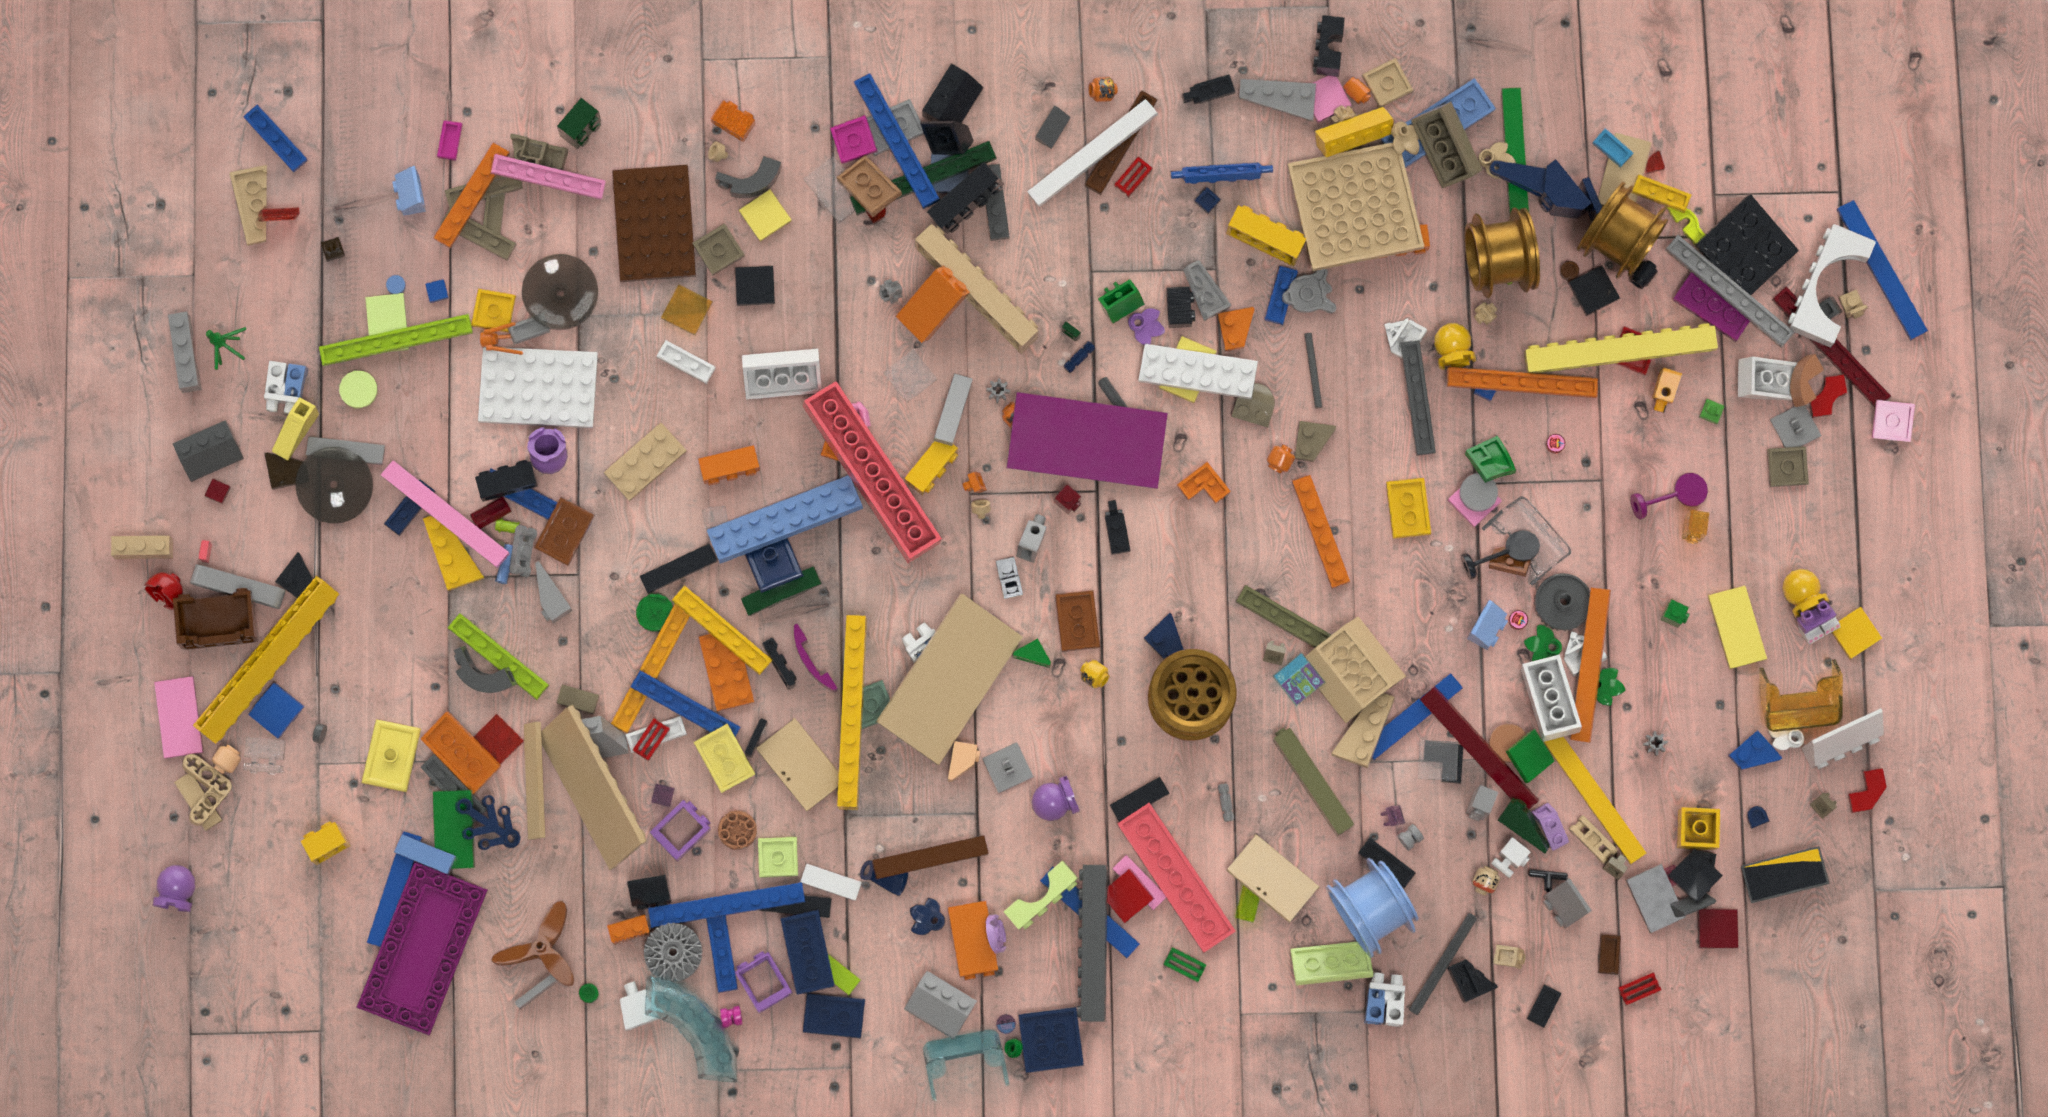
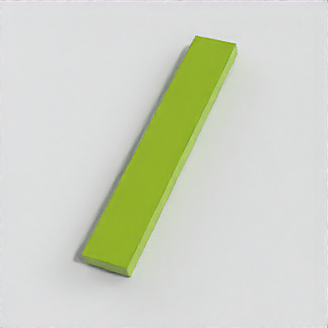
[448,613,549,700]

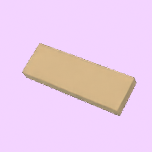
[174,774,223,831]

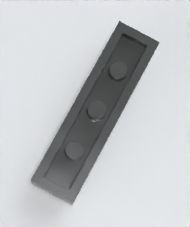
[986,164,1010,241]
[420,754,487,823]

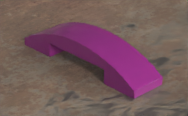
[794,624,838,693]

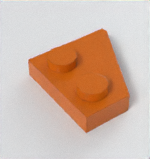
[1218,307,1254,351]

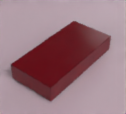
[470,497,512,529]

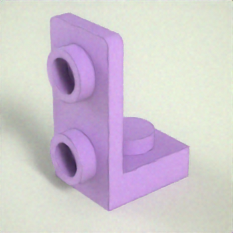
[1531,803,1569,851]

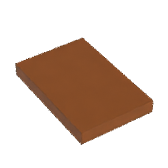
[534,497,595,566]
[1055,590,1100,652]

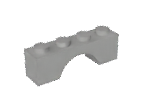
[168,311,202,393]

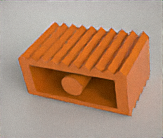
[711,100,755,142]
[607,914,651,945]

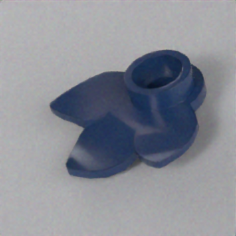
[910,898,945,935]

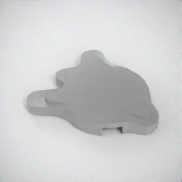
[1282,269,1336,313]

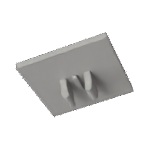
[1770,405,1822,448]
[982,742,1033,793]

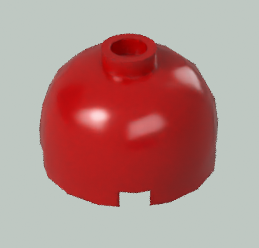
[144,573,184,610]

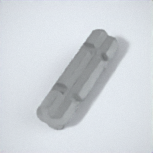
[1218,784,1234,822]

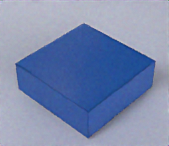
[425,279,449,303]

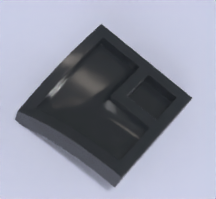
[1668,848,1723,903]

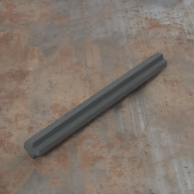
[1409,913,1477,1015]

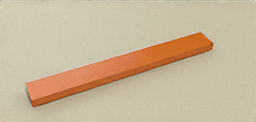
[1447,367,1598,398]
[1570,587,1611,743]

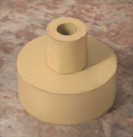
[708,142,728,162]
[971,499,991,519]

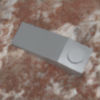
[535,561,572,624]

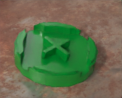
[636,594,673,632]

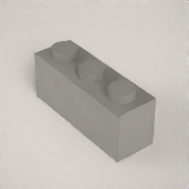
[1466,785,1498,822]

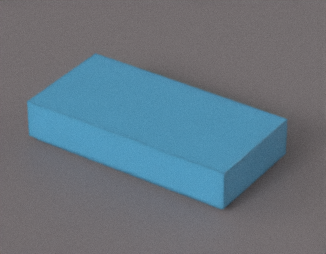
[1592,128,1633,168]

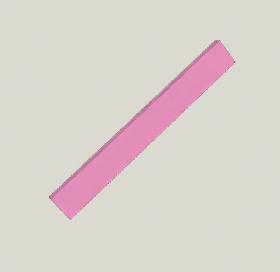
[381,461,510,568]

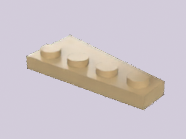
[1331,693,1395,768]

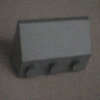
[172,420,244,482]

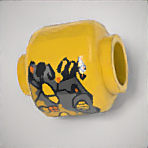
[1080,660,1110,689]

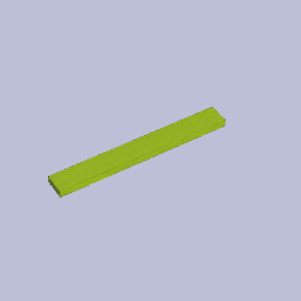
[319,314,473,366]

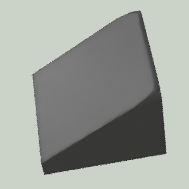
[1819,296,1843,320]

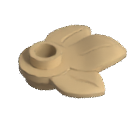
[1391,122,1419,155]
[1478,142,1516,179]

